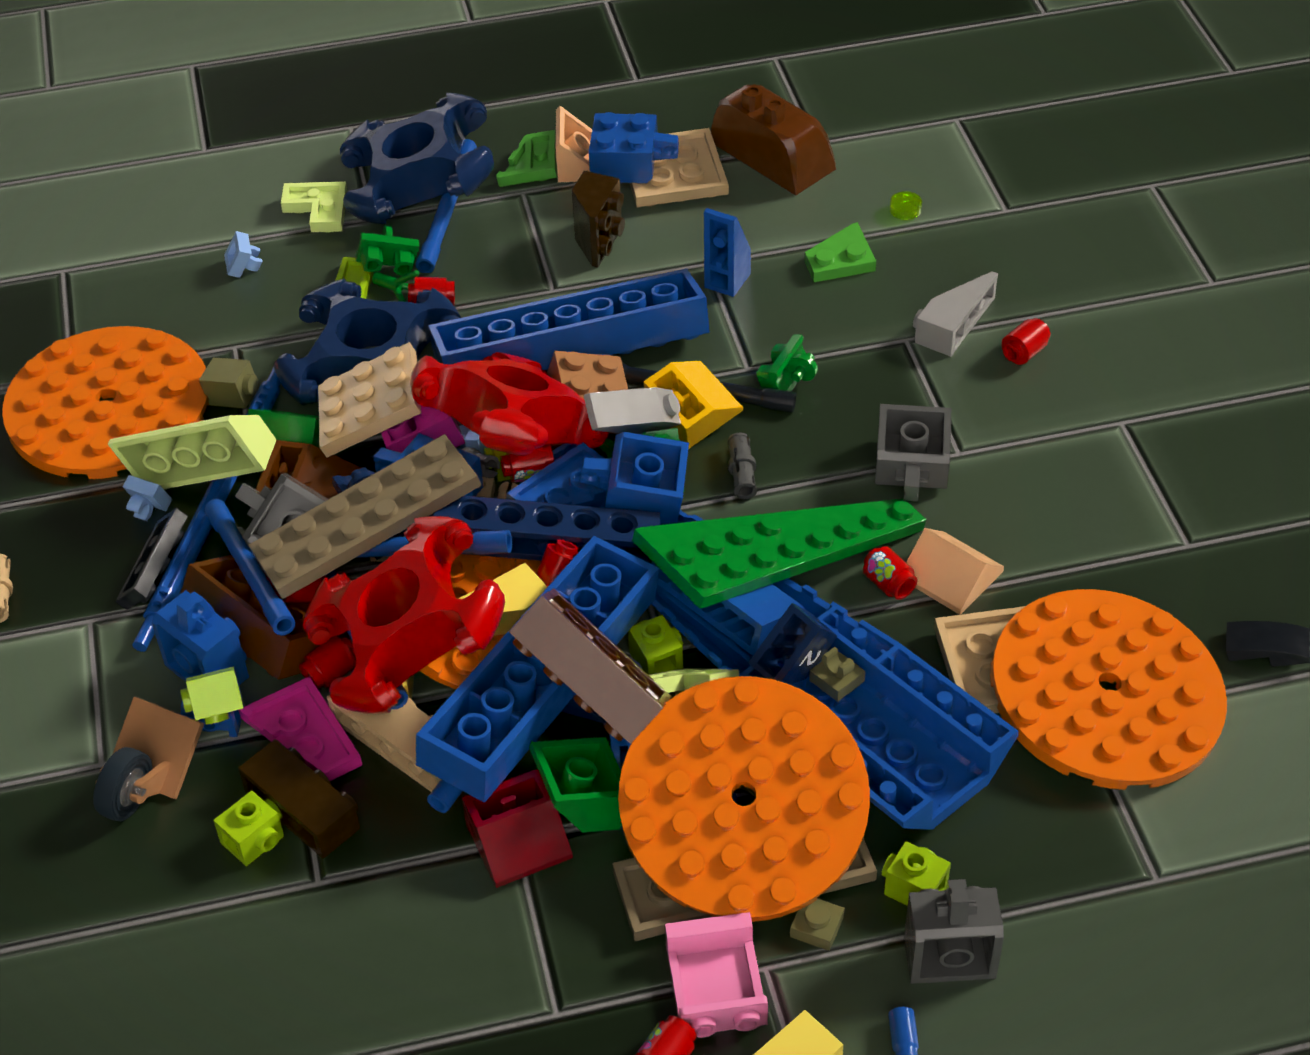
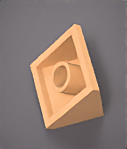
[555,106,592,182]
[906,528,1004,615]

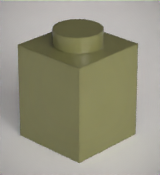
[199,357,259,408]

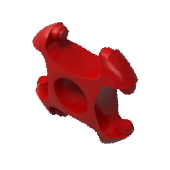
[410,352,610,456]
[303,516,505,714]

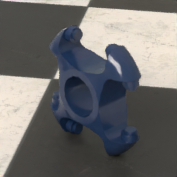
[340,93,494,224]
[274,278,461,406]

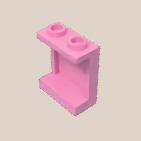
[665,912,768,1038]

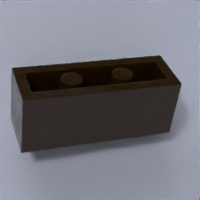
[238,739,360,859]

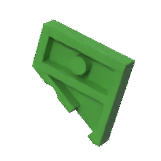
[496,130,557,187]
[804,222,876,282]

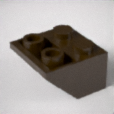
[572,171,625,268]

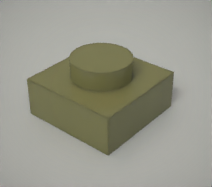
[790,898,845,951]

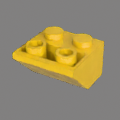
[644,361,743,449]

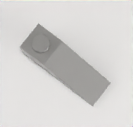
[913,271,998,357]
[583,387,681,435]

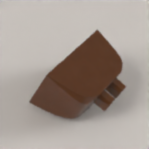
[710,84,836,196]

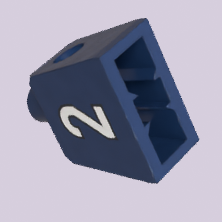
[748,603,837,684]

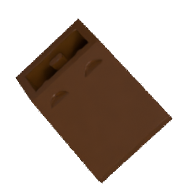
[256,440,361,499]

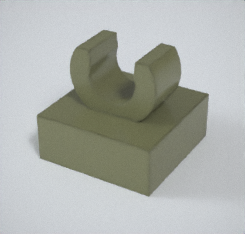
[809,647,865,702]

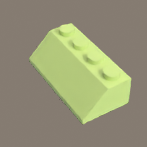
[108,415,276,489]

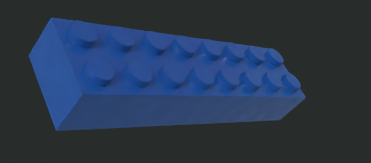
[428,268,710,370]
[416,536,659,803]

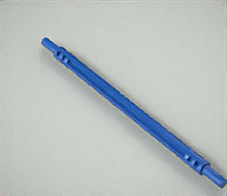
[132,367,281,652]

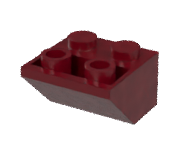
[462,769,573,888]

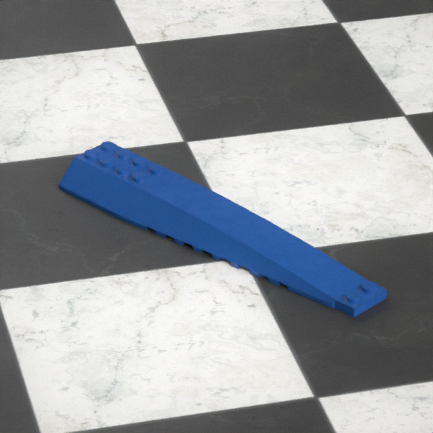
[520,443,1019,830]

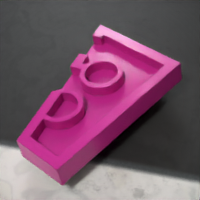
[239,676,362,781]

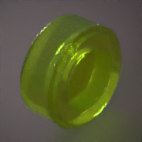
[890,191,922,220]

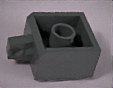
[875,404,952,502]
[235,473,329,543]
[904,879,1004,984]

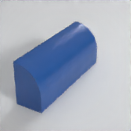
[651,561,804,656]

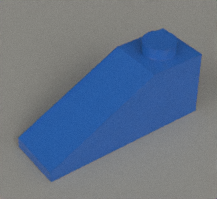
[704,208,751,297]

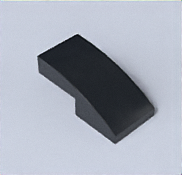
[1226,621,1310,667]

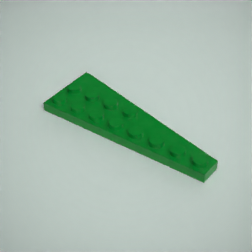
[632,498,927,609]

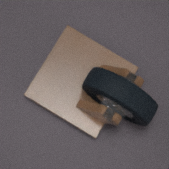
[93,697,205,821]

